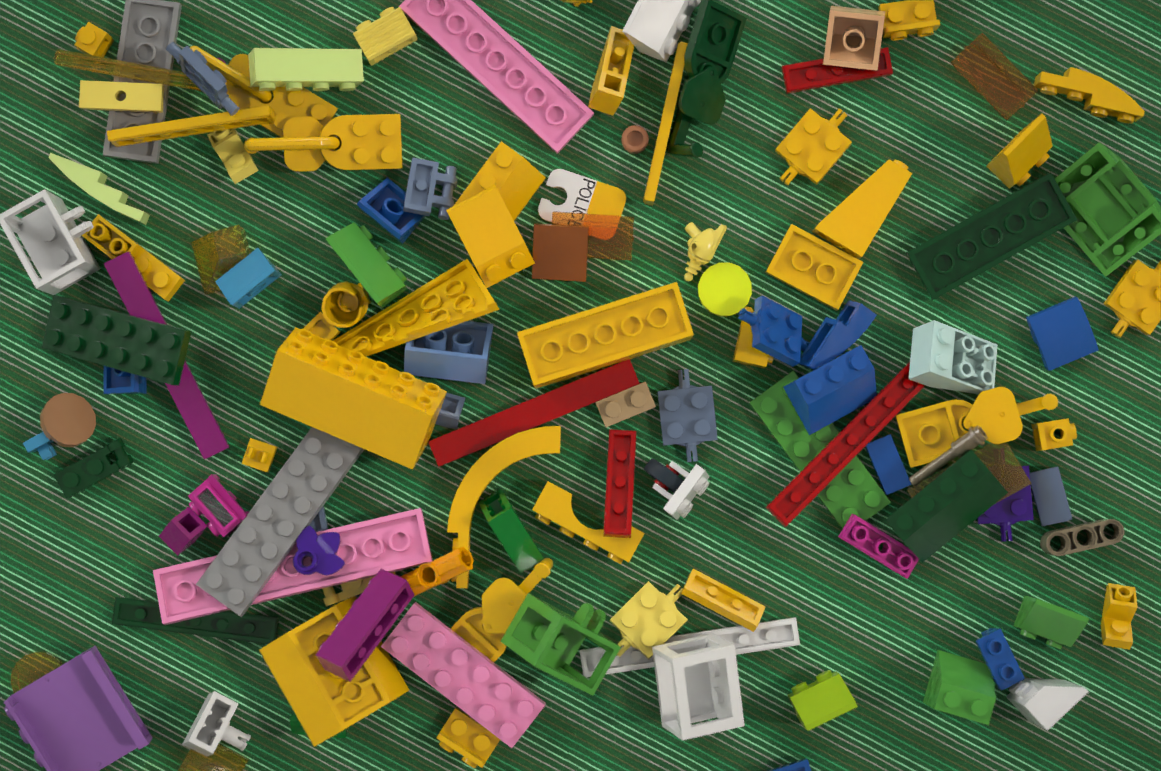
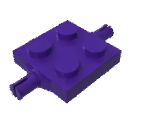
[977,448,1034,542]

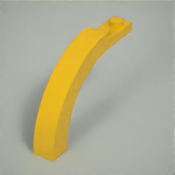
[447,426,561,588]

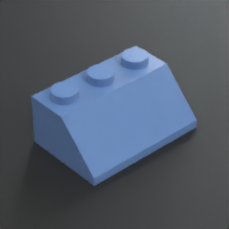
[404,321,493,384]

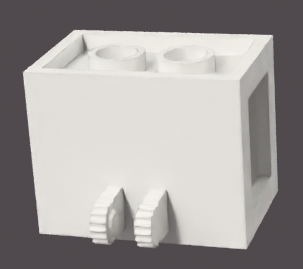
[0,189,101,295]
[652,633,744,741]

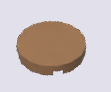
[40,393,96,447]

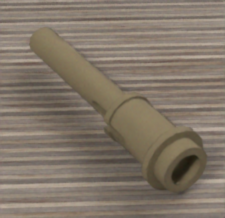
[909,425,988,486]

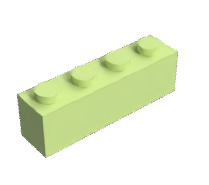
[248,48,364,91]

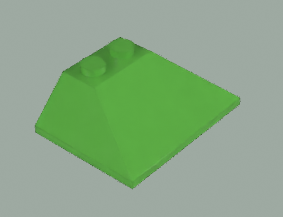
[1055,142,1161,277]

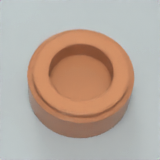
[621,125,649,154]

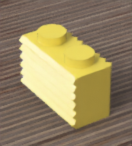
[353,7,418,66]

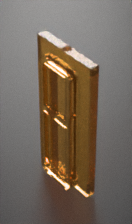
[950,33,1038,121]
[552,211,634,260]

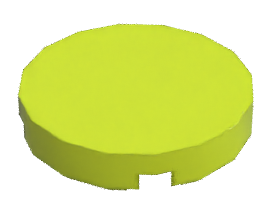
[698,262,752,317]

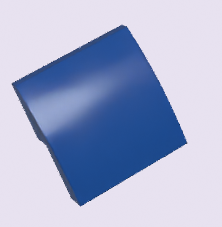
[1026,296,1099,371]

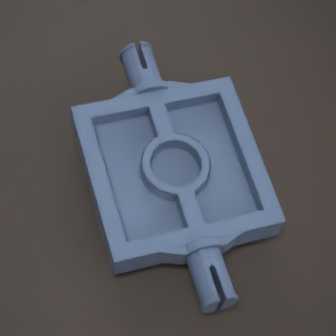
[166,42,240,116]
[658,369,718,462]

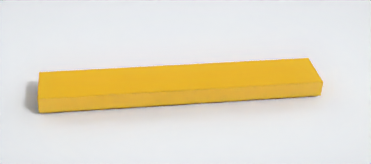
[643,42,688,206]
[107,105,276,147]

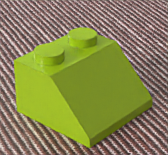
[787,670,858,731]

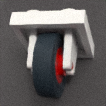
[644,458,710,520]

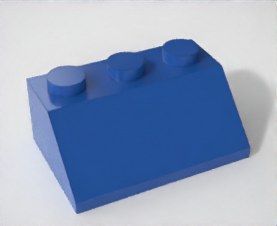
[783,345,877,435]

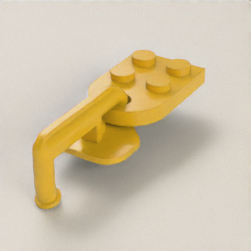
[190,46,338,138]
[244,114,402,172]
[896,387,1058,468]
[450,558,553,662]

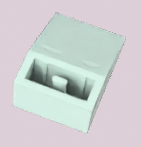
[909,320,997,394]

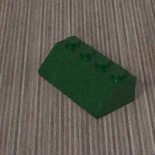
[886,449,1008,563]

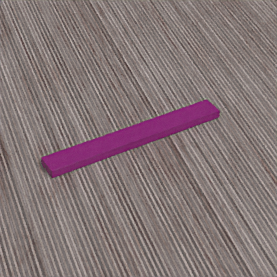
[104,251,230,460]

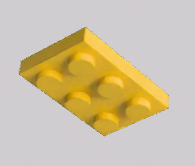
[765,224,863,311]

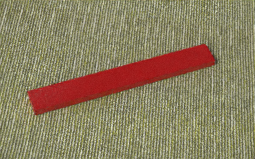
[428,359,640,467]
[765,362,925,527]

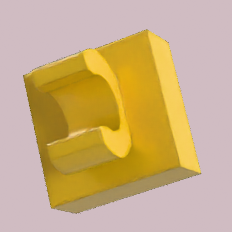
[242,438,277,472]

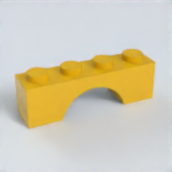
[532,481,645,564]

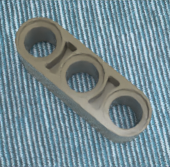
[1040,519,1124,556]

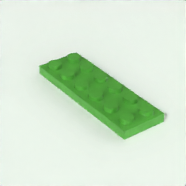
[749,371,891,529]

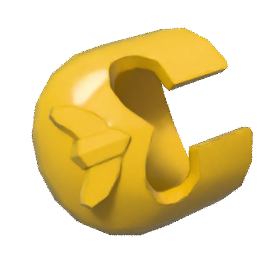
[321,282,371,328]

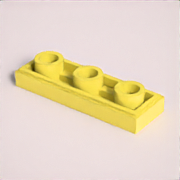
[79,80,164,113]

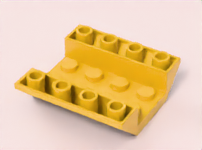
[259,596,409,747]

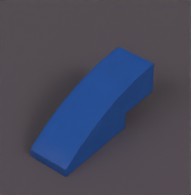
[800,300,877,370]

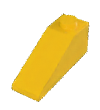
[588,26,634,116]

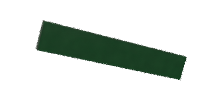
[112,596,279,644]

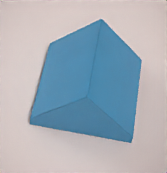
[215,248,282,309]

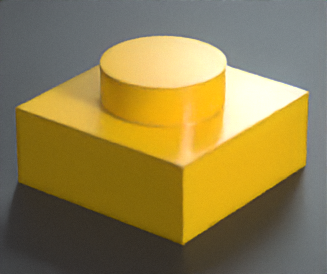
[303,312,340,340]

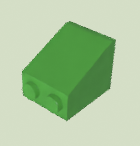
[923,650,996,725]

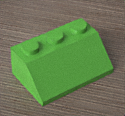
[326,222,408,309]

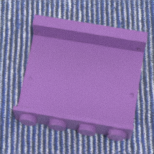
[4,646,153,771]

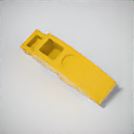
[1033,67,1145,124]
[82,214,185,302]

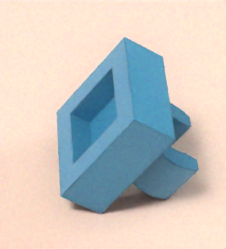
[23,432,57,460]

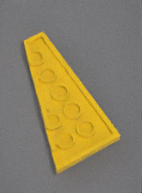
[333,258,500,357]

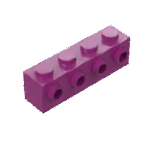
[316,569,414,682]

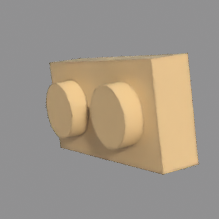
[595,382,656,427]

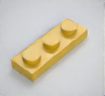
[681,569,765,632]

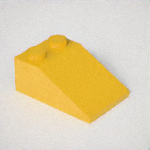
[986,114,1053,188]
[446,185,535,288]

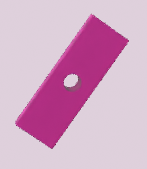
[838,514,919,579]

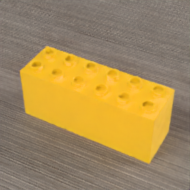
[517,282,694,389]
[260,327,447,470]

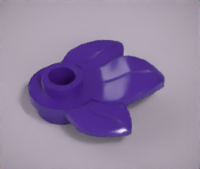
[293,526,345,576]

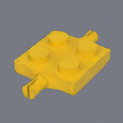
[775,108,852,185]
[1104,259,1161,338]

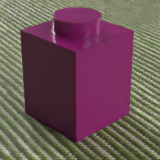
[159,507,207,556]

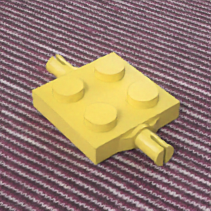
[610,581,688,660]

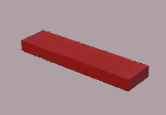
[781,47,893,94]
[603,429,636,538]

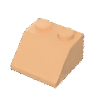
[823,6,885,71]

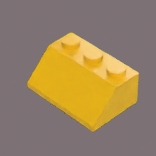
[454,141,546,221]

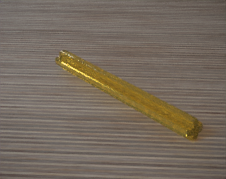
[54,49,201,91]

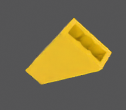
[813,160,912,259]

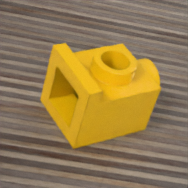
[74,22,114,63]
[1031,418,1077,451]

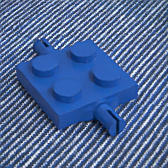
[738,296,810,367]

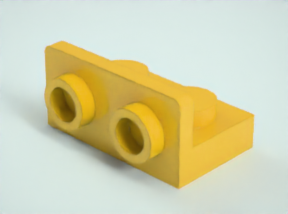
[878,0,940,41]
[436,707,500,768]

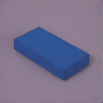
[865,434,912,495]

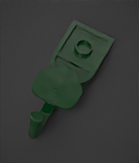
[666,0,747,158]

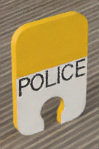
[538,169,626,240]

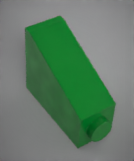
[478,488,544,573]

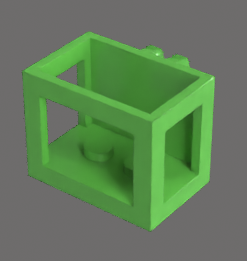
[501,593,621,696]

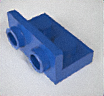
[976,628,1025,690]

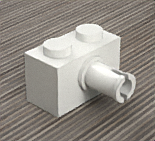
[182,691,251,757]

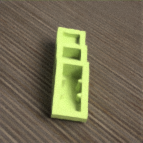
[49,153,150,225]

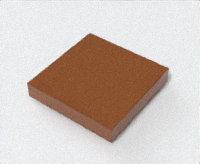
[532,224,589,282]

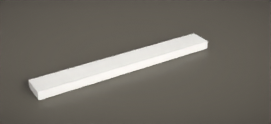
[580,617,800,677]

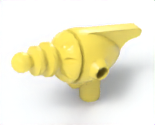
[684,222,727,282]

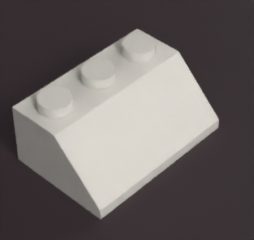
[622,0,701,62]
[1006,678,1088,731]

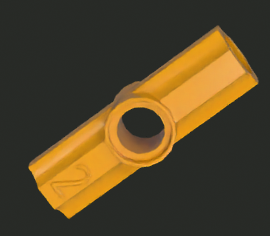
[400,547,474,597]

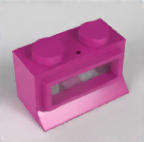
[188,474,249,537]

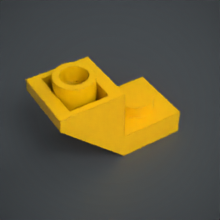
[1101,583,1138,650]

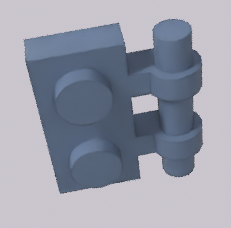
[403,157,458,220]

